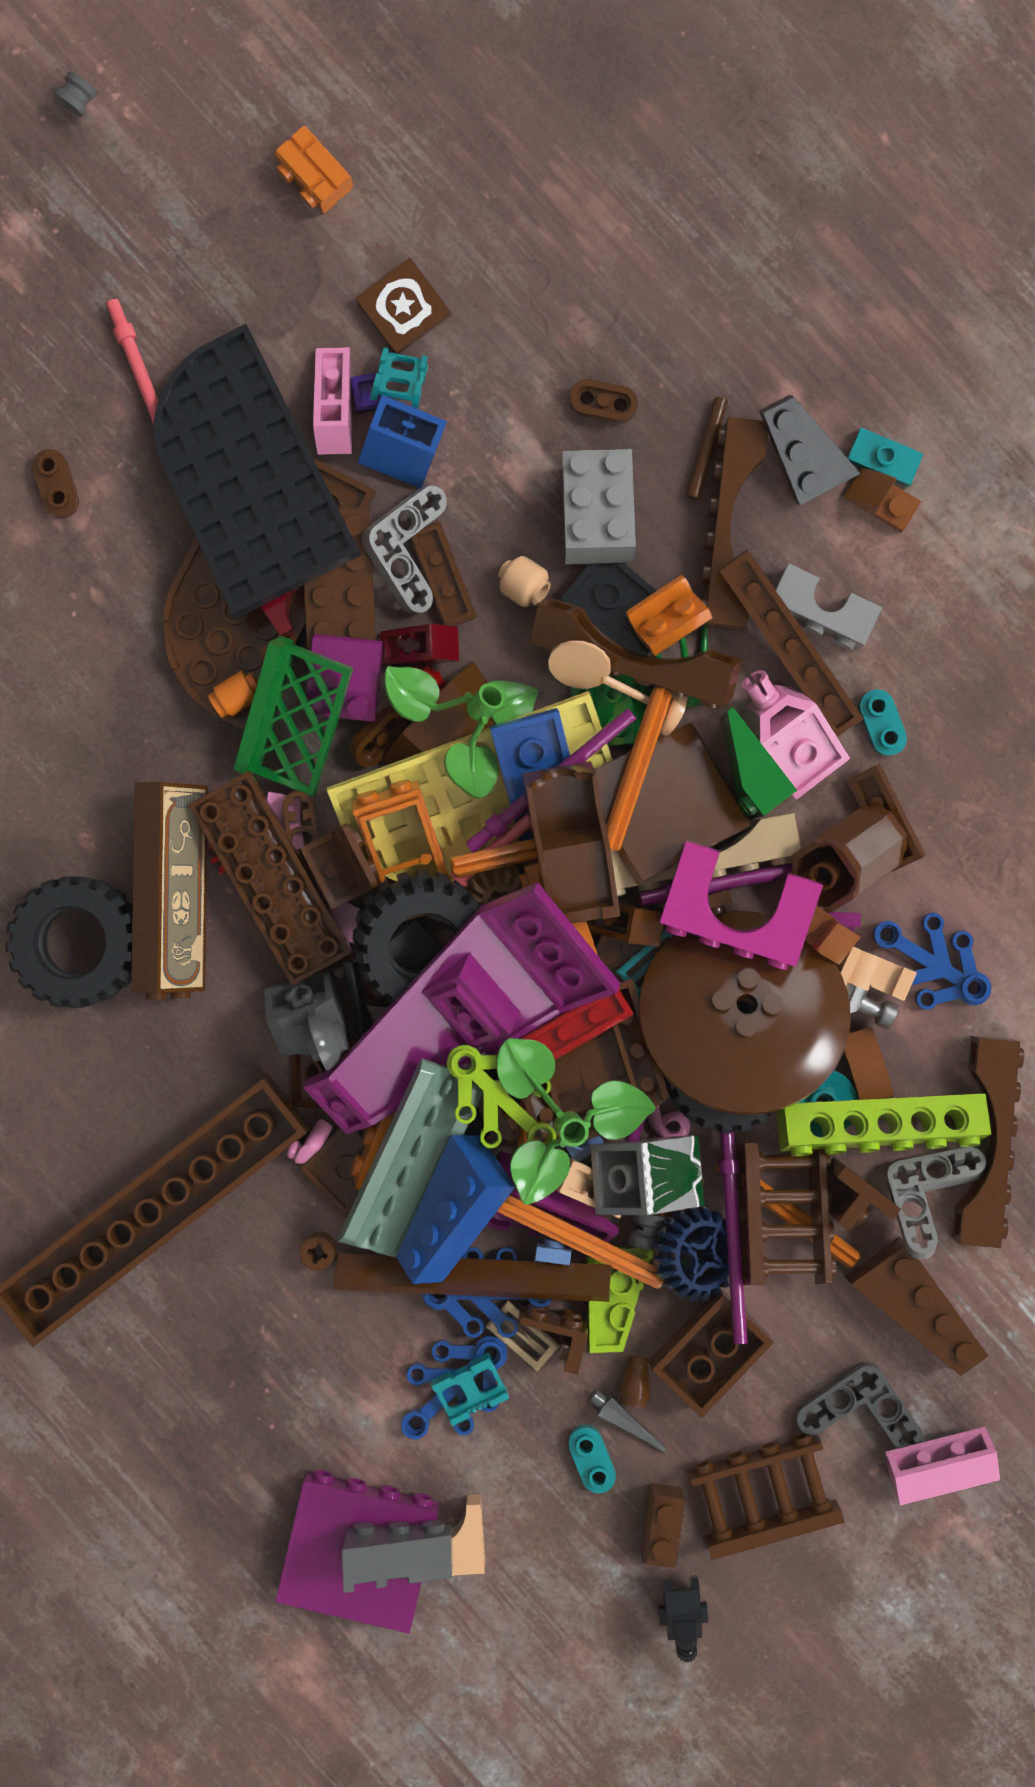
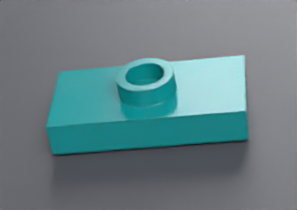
[847,427,924,488]

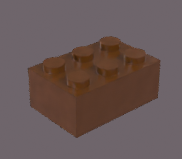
[649,1288,774,1418]

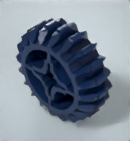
[651,1207,730,1301]

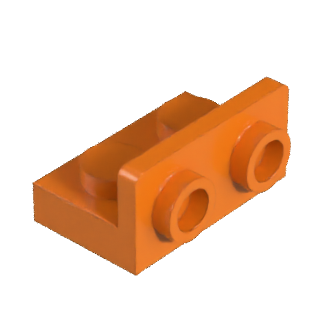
[626,575,713,656]

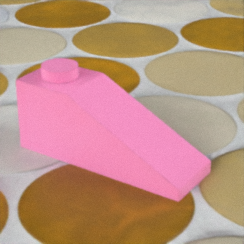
[313,347,352,455]

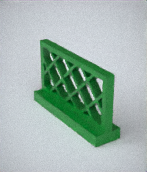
[233,636,354,796]

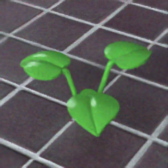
[384,666,539,799]
[496,1038,656,1205]

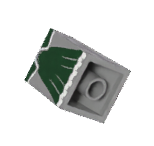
[590,1136,704,1215]

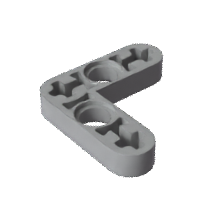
[362,486,447,613]
[887,1147,986,1259]

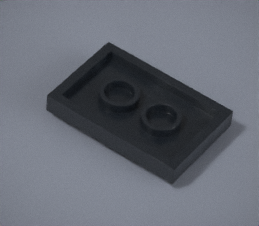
[560,563,657,656]

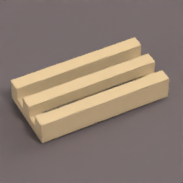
[486,1299,560,1371]

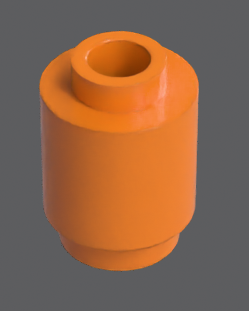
[208,670,258,718]

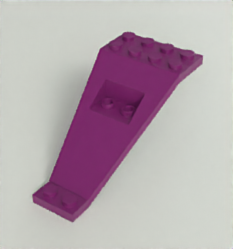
[303,882,620,1134]

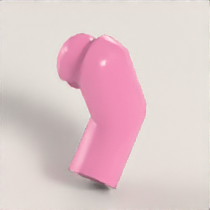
[286,1119,333,1164]

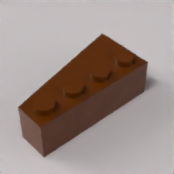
[845,1237,989,1376]

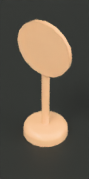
[548,641,688,736]

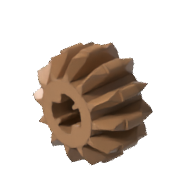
[465,864,522,907]

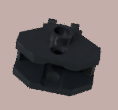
[658,1575,708,1663]

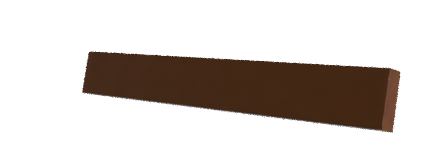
[334,1253,611,1302]

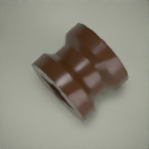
[300,1232,337,1271]

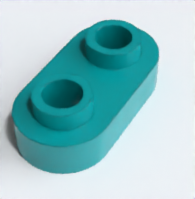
[858,689,907,756]
[568,1424,616,1493]

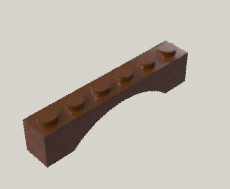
[700,417,768,632]
[530,597,743,708]
[952,1036,1024,1248]

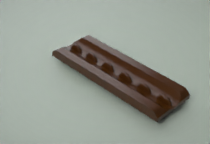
[188,771,352,986]

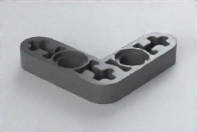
[795,1362,923,1449]

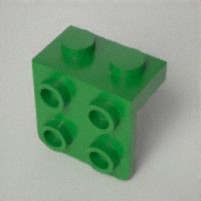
[571,674,653,746]

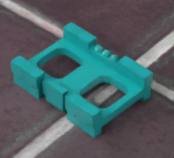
[370,348,428,409]
[431,1353,510,1426]

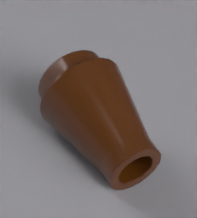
[617,1355,651,1408]

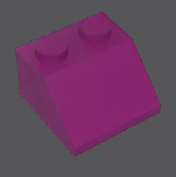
[307,634,383,722]

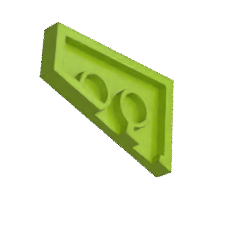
[586,1246,654,1353]

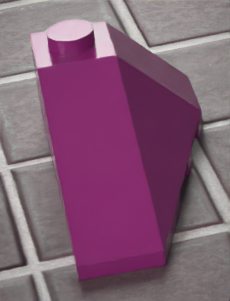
[487,1151,619,1243]

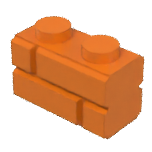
[274,126,353,213]

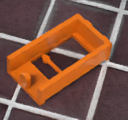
[351,779,451,922]

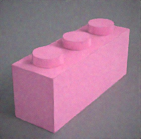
[885,1427,1000,1505]

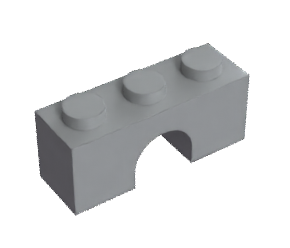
[775,564,883,651]

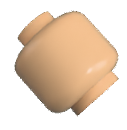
[498,556,551,607]

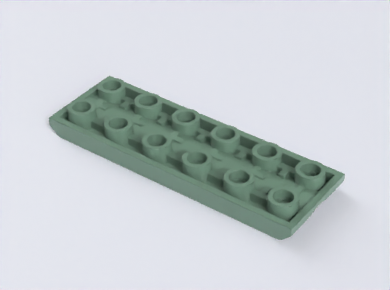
[337,1058,483,1258]

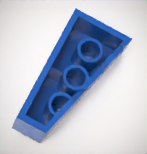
[396,1135,515,1284]

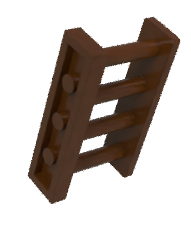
[736,1143,836,1286]
[687,1433,845,1560]

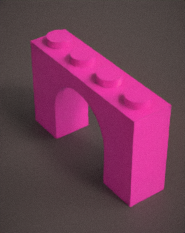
[660,841,823,970]

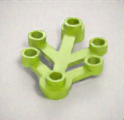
[447,1045,556,1148]

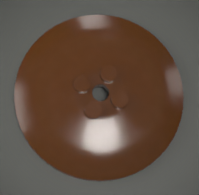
[639,911,851,1115]

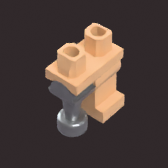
[835,947,917,1030]

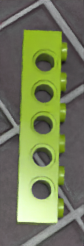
[776,1094,991,1156]

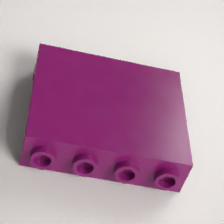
[275,1470,440,1634]

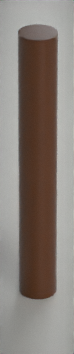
[686,397,728,500]

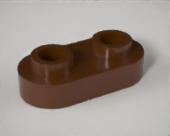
[570,379,638,423]
[32,449,79,518]
[349,706,410,767]

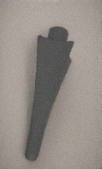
[588,1389,666,1452]

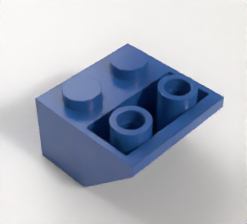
[358,395,447,488]

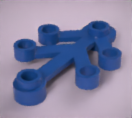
[872,913,991,1010]
[422,1246,553,1338]
[401,1335,507,1440]

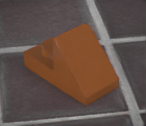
[843,468,921,533]
[805,905,860,964]

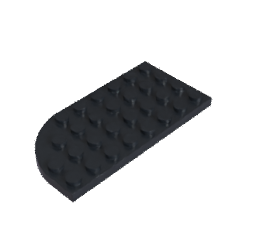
[153,324,361,619]

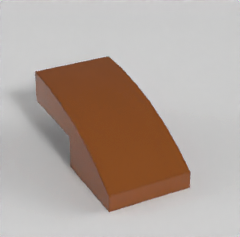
[843,1027,894,1100]

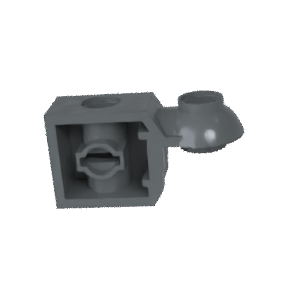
[264,966,349,1071]

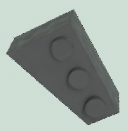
[342,1520,453,1593]

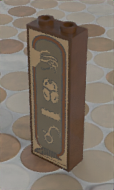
[131,782,208,1000]

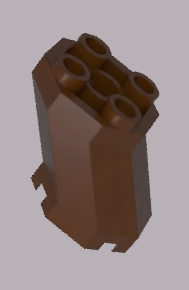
[790,805,907,913]

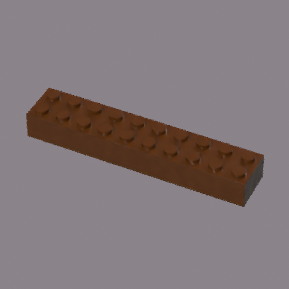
[0,1075,310,1347]

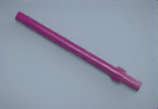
[465,708,637,853]
[637,863,793,907]
[718,1132,747,1344]

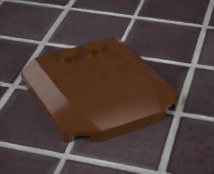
[519,979,669,1140]

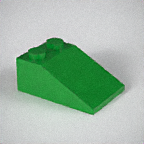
[720,707,797,819]

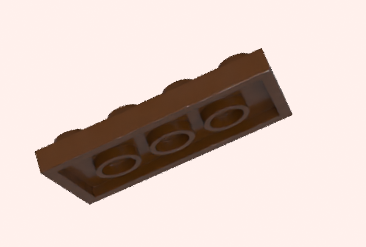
[303,508,375,650]

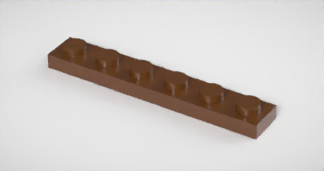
[718,549,864,737]

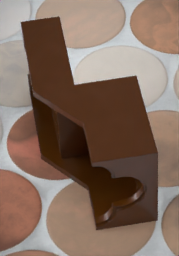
[521,761,620,924]

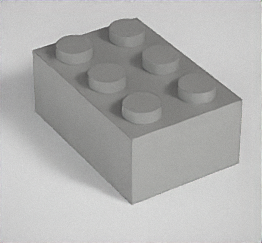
[562,449,636,564]

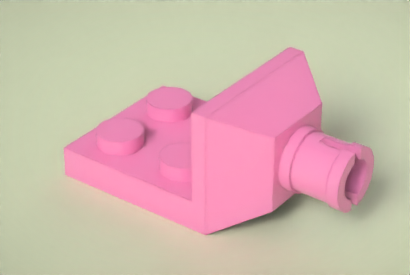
[741,670,850,800]

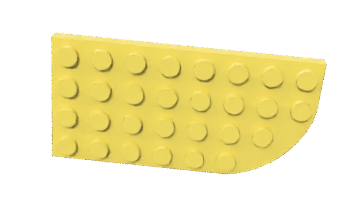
[327,691,613,882]

